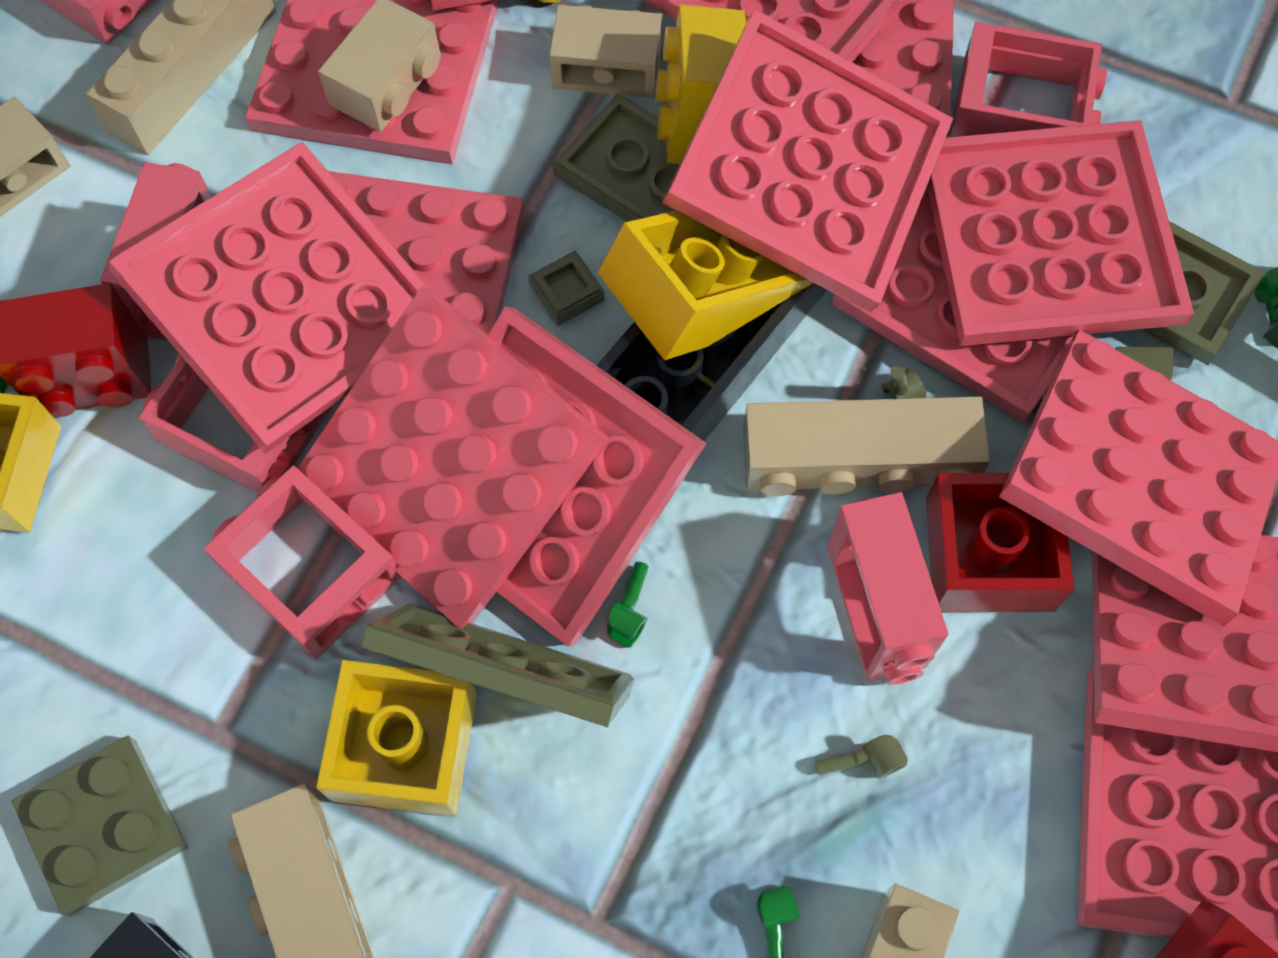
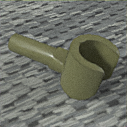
[881,366,926,399]
[815,735,908,779]

